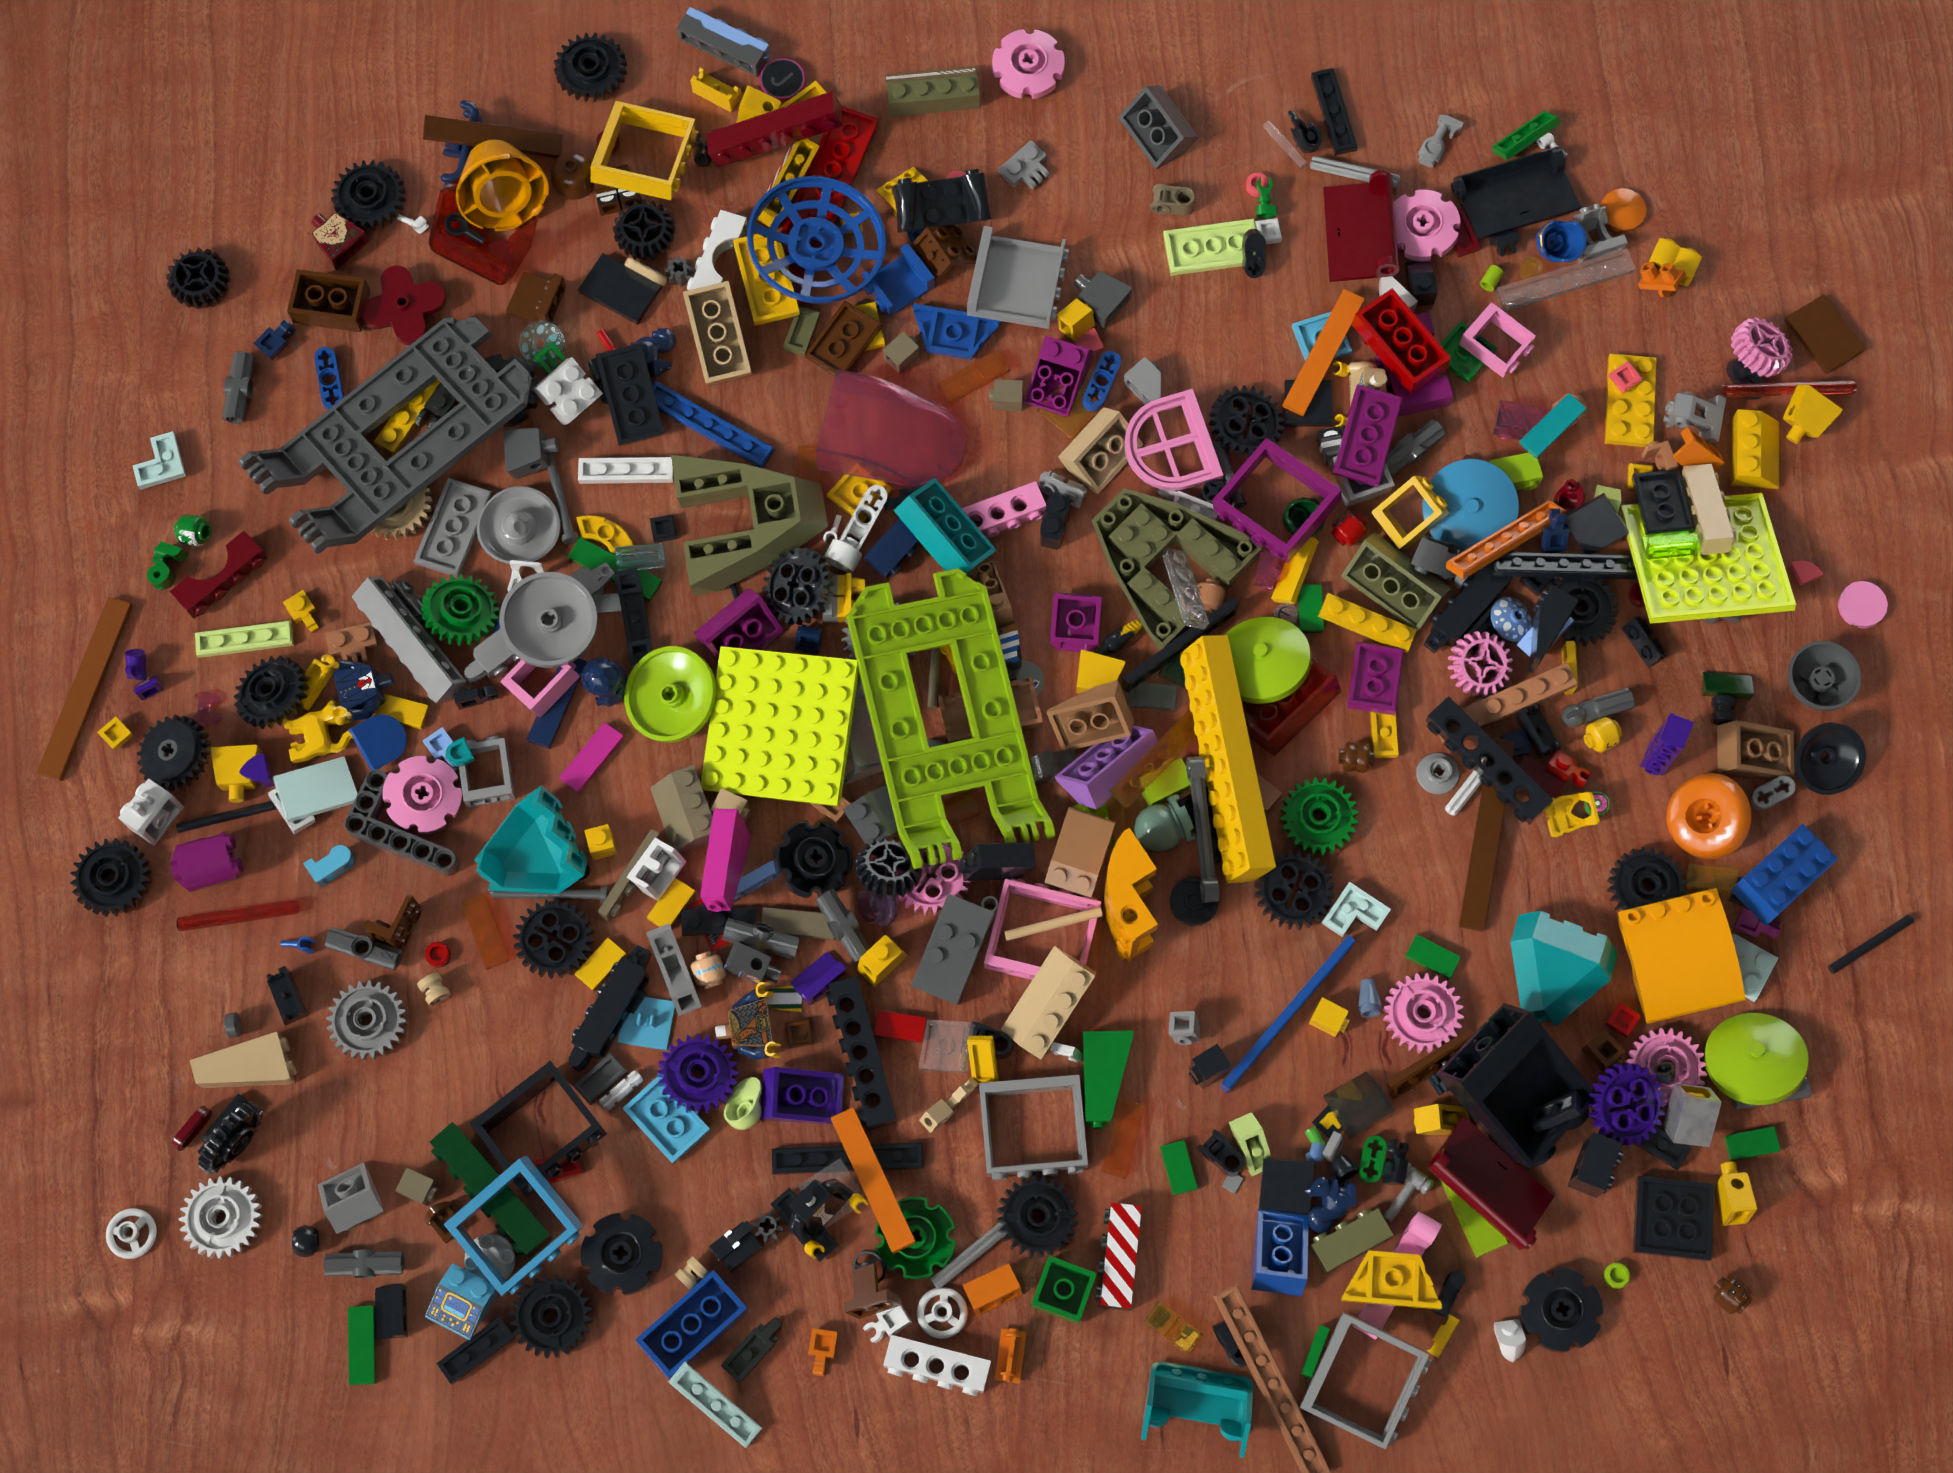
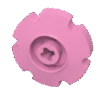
[992,29,1065,99]
[1394,190,1460,262]
[383,756,462,835]

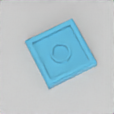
[1292,311,1352,361]

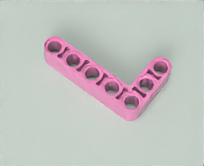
[1353,1212,1442,1340]

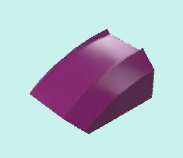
[1050,592,1102,652]

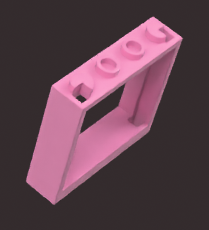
[984,878,1101,980]

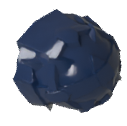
[580,658,628,707]

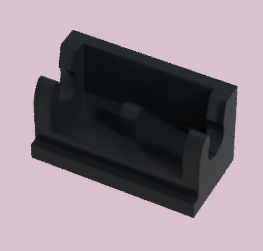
[1516,703,1561,759]
[266,966,309,1026]

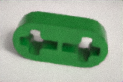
[1358,1135,1387,1184]

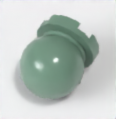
[1134,794,1196,853]

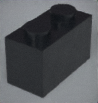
[1188,1044,1231,1089]

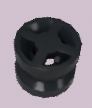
[1201,480,1224,504]

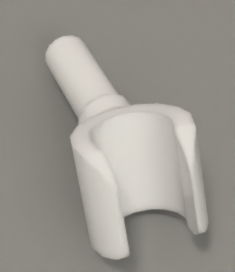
[1537,133,1567,157]
[397,214,429,234]
[823,515,842,544]

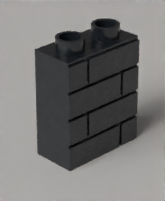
[1436,1003,1596,1169]

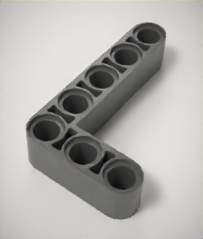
[344,769,459,876]

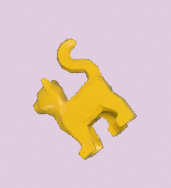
[283,700,353,764]

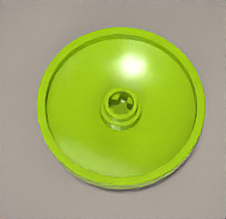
[1225,617,1311,704]
[624,646,717,743]
[1704,1013,1809,1105]

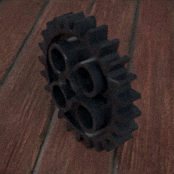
[1208,385,1285,458]
[762,547,835,626]
[1254,850,1335,930]
[513,899,595,979]

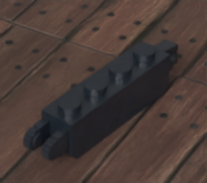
[1423,550,1515,654]
[568,945,651,1071]

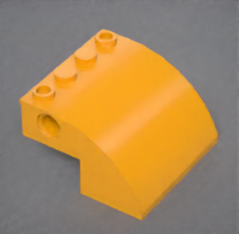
[1104,828,1158,963]
[1618,888,1745,1024]

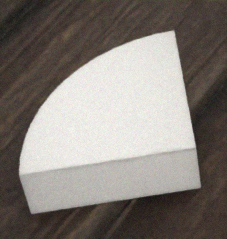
[1050,1042,1083,1062]

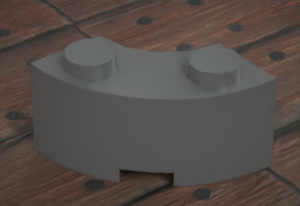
[1411,535,1467,581]

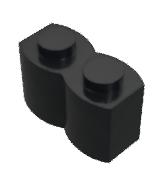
[1040,493,1070,550]

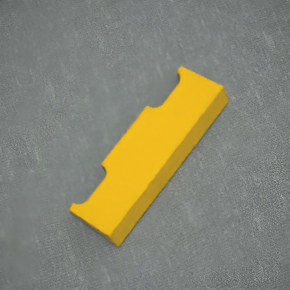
[1427,1314,1460,1359]

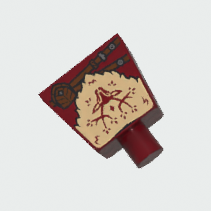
[311,213,369,270]

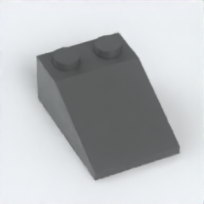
[843,784,899,845]

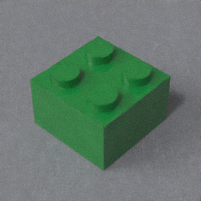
[1031,1256,1097,1325]

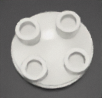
[464,1234,516,1283]

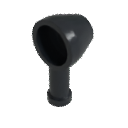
[444,212,487,246]
[1326,1154,1360,1183]

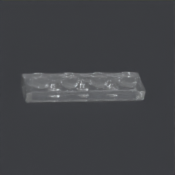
[1162,548,1209,630]

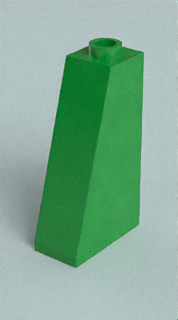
[1083,1031,1133,1129]

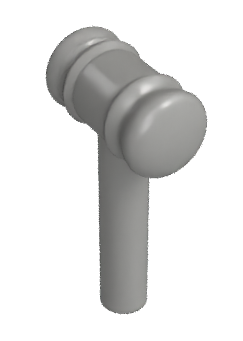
[1383,1163,1434,1222]

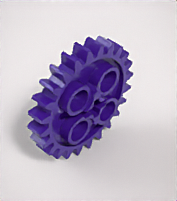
[1588,1062,1666,1146]

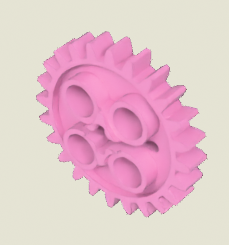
[898,844,971,916]

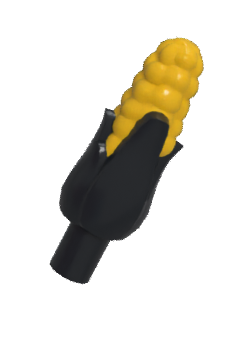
[1095,620,1143,656]

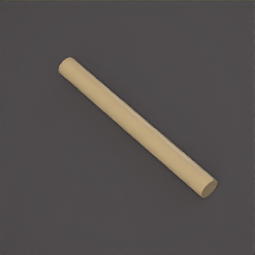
[1004,907,1103,941]

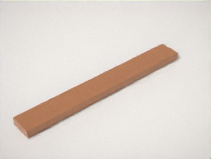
[1213,1284,1331,1473]

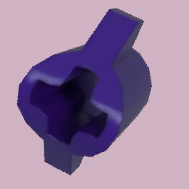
[125,649,147,681]

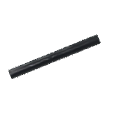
[176,801,275,833]
[1828,914,1914,974]

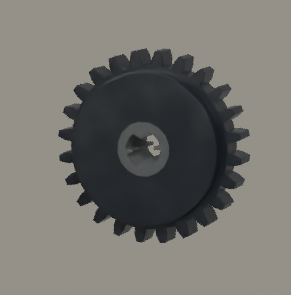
[137,715,211,792]

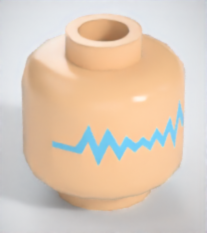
[690,951,727,989]

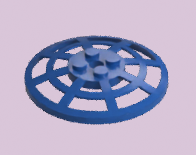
[747,176,886,304]

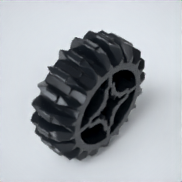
[613,199,676,261]
[166,247,231,310]
[855,838,922,899]

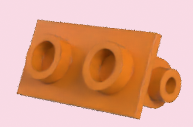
[994,1328,1027,1384]

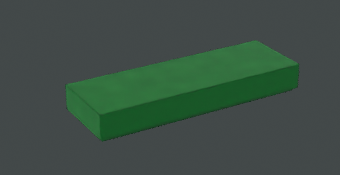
[1492,110,1561,160]
[348,1306,376,1386]

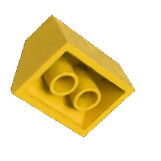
[1731,409,1779,489]

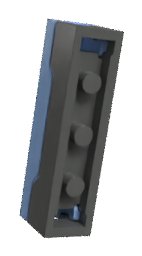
[677,7,770,77]

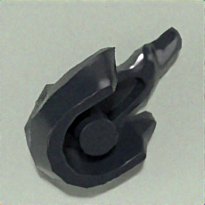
[1288,110,1322,153]

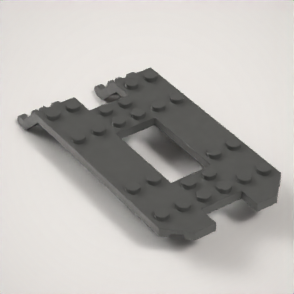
[238,317,532,554]

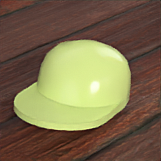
[724,1077,762,1130]

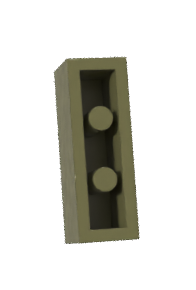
[1309,1208,1393,1275]

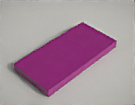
[1332,384,1403,488]

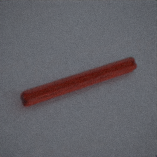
[176,900,299,932]

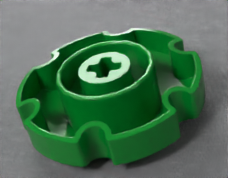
[875,1197,956,1280]

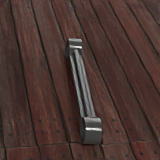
[1186,756,1220,903]

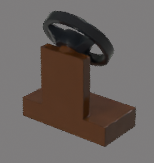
[844,1249,902,1319]

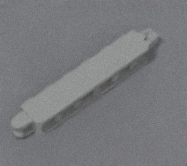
[464,563,615,684]

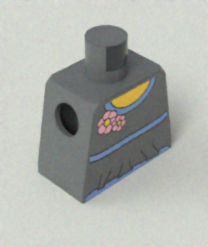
[724,941,782,984]

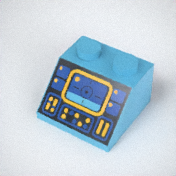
[425,1263,497,1340]

